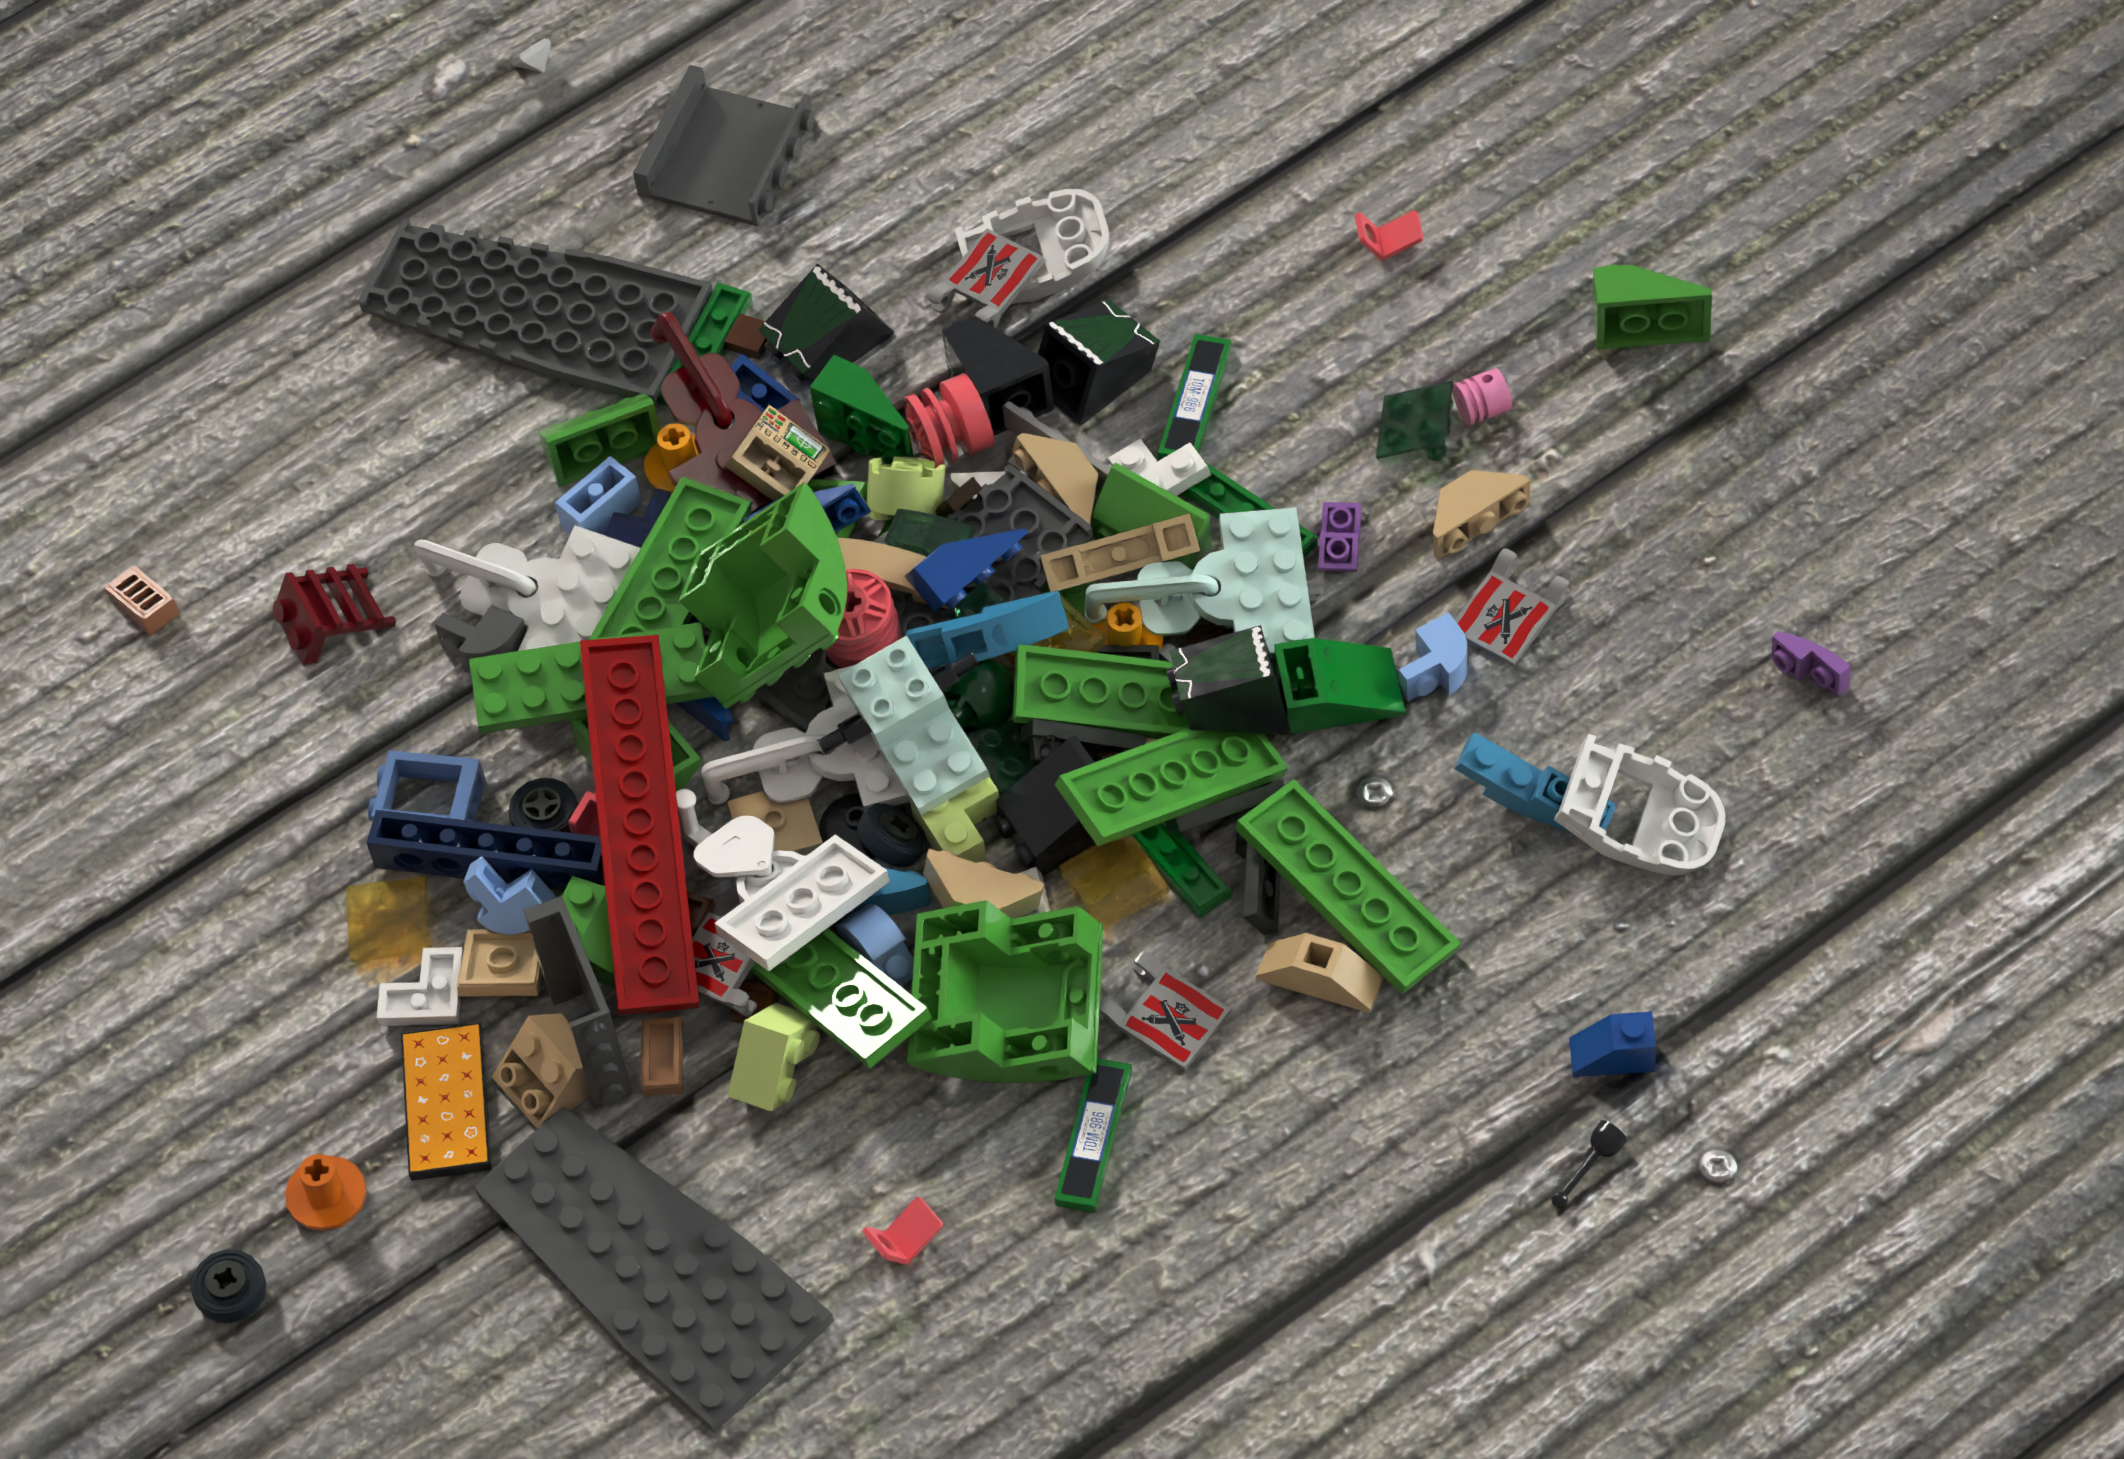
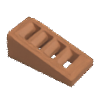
[104,566,180,636]

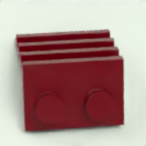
[273,564,396,665]

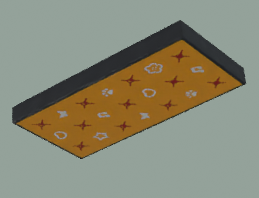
[401,1023,492,1181]

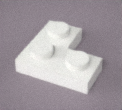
[1108,439,1211,496]
[376,947,464,1026]

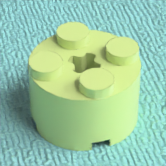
[866,457,945,524]

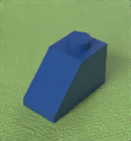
[731,353,800,413]
[1569,1011,1656,1077]

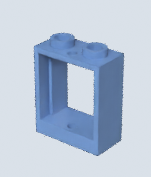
[368,750,486,821]

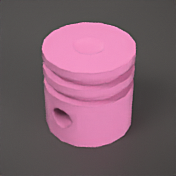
[1452,368,1512,426]

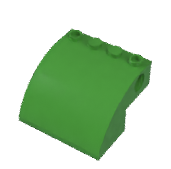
[679,482,847,709]
[907,900,1104,1083]

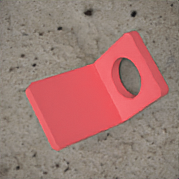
[1355,210,1424,262]
[862,1197,943,1265]

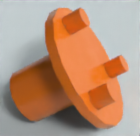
[285,1154,367,1231]

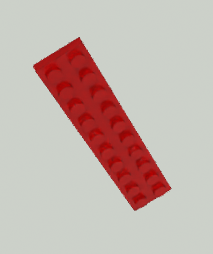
[580,634,699,1015]

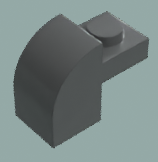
[434,605,527,674]

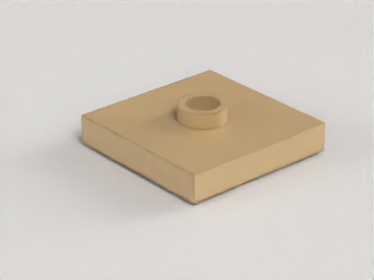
[727,791,823,856]
[457,929,542,997]

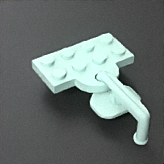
[1084,507,1315,659]

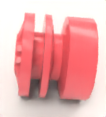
[903,373,995,468]
[824,568,902,668]

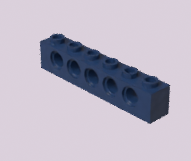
[366,810,605,891]

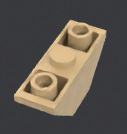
[1012,433,1098,524]
[1433,470,1530,560]
[923,849,1044,919]
[1255,933,1384,1013]

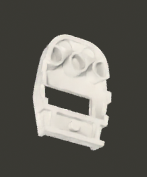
[955,189,1109,308]
[1554,734,1725,876]

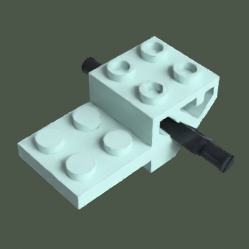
[817,635,990,815]

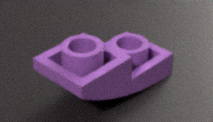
[1318,502,1362,572]
[1771,632,1851,697]

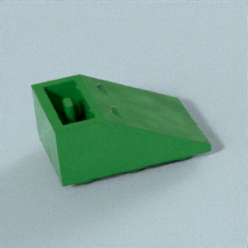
[810,355,914,464]
[1274,638,1405,735]

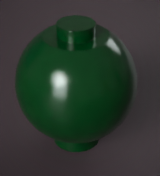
[942,659,1014,735]

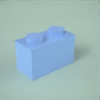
[555,456,642,535]

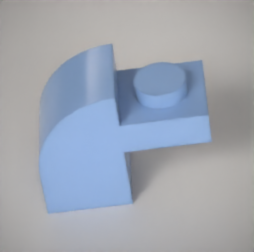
[1398,612,1467,702]
[463,856,557,935]
[835,904,914,986]

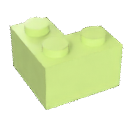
[910,777,999,863]
[727,1003,820,1112]

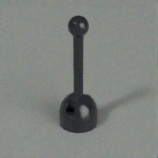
[1551,1120,1627,1208]

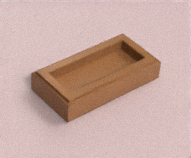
[641,1016,683,1096]

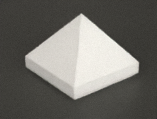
[511,38,551,73]

